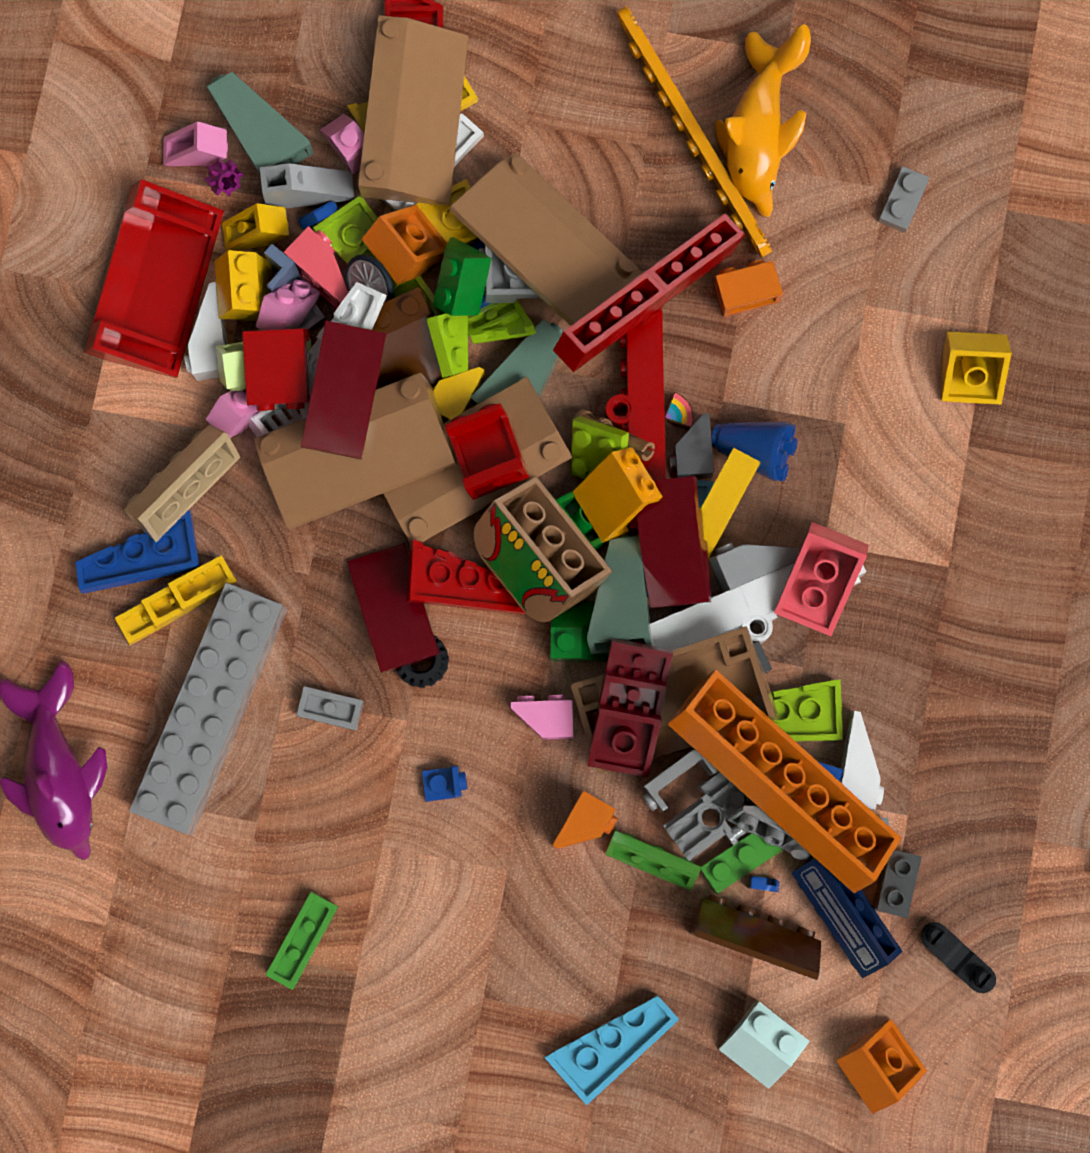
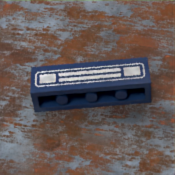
[792,857,903,979]

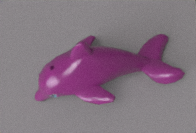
[0,660,108,860]

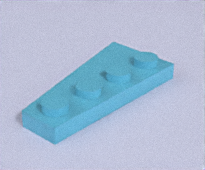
[544,995,679,1106]

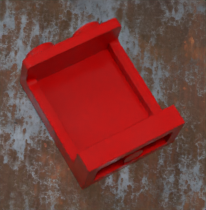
[242,328,310,411]
[444,403,530,500]

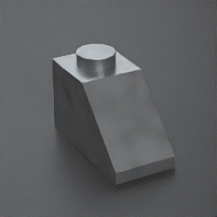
[669,413,714,479]

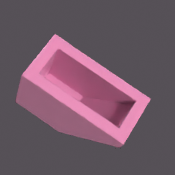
[320,114,364,174]
[163,121,228,166]

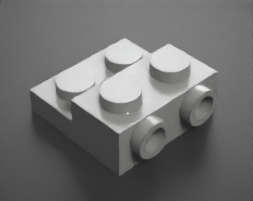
[479,244,541,303]

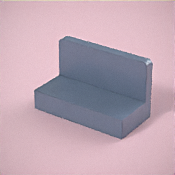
[264,244,302,293]

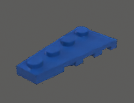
[75,510,200,594]

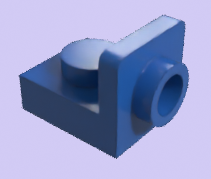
[422,765,467,802]

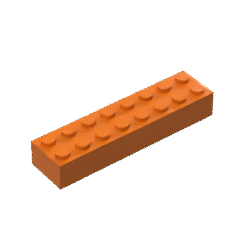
[668,670,902,893]

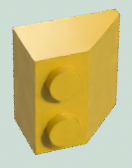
[214,250,273,321]
[941,331,1012,405]

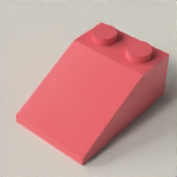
[284,226,349,309]
[774,521,869,636]

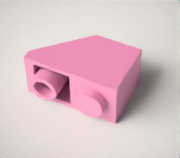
[256,279,321,330]
[206,389,260,438]
[511,695,573,740]

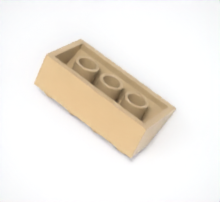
[124,424,241,542]

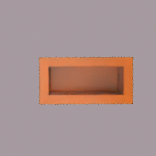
[714,260,783,317]

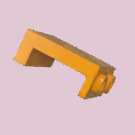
[572,447,662,542]

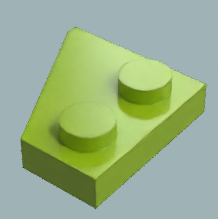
[468,299,536,344]

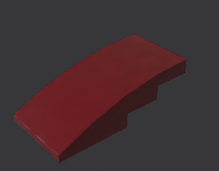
[301,320,387,460]
[637,476,711,608]
[347,543,440,673]
[587,638,674,777]

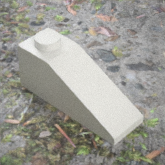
[185,282,228,381]
[840,711,884,810]

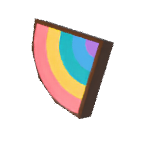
[665,391,694,430]

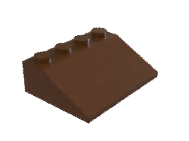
[310,287,460,390]
[689,894,822,980]

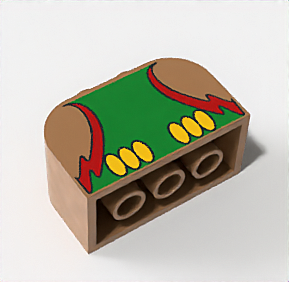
[474,477,613,622]

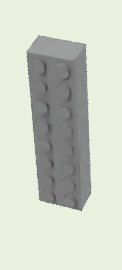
[129,583,287,835]

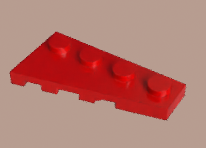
[406,539,526,615]

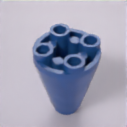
[711,421,798,482]

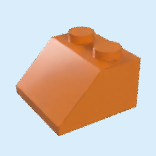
[362,205,447,285]
[552,790,618,849]
[836,1019,927,1114]

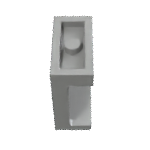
[641,749,718,813]

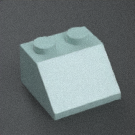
[719,1000,810,1089]

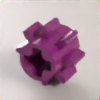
[204,158,243,196]

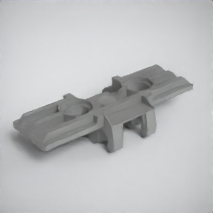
[663,772,750,861]

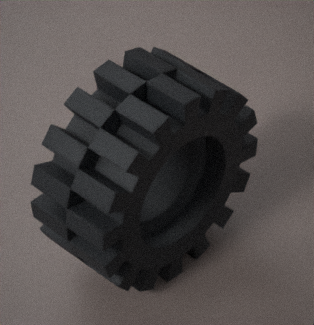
[396,635,449,688]

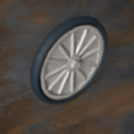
[345,254,394,303]

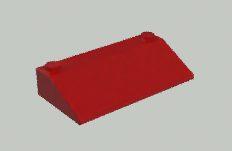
[83,179,224,378]

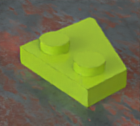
[426,313,468,378]

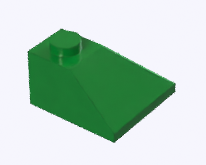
[550,601,608,663]

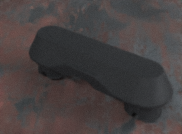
[921,922,996,994]

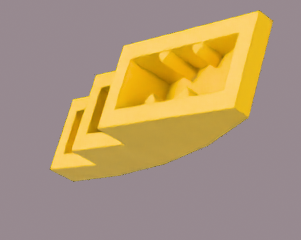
[701,448,761,560]
[114,555,236,646]

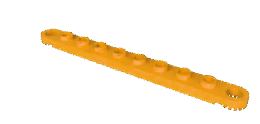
[616,6,772,258]

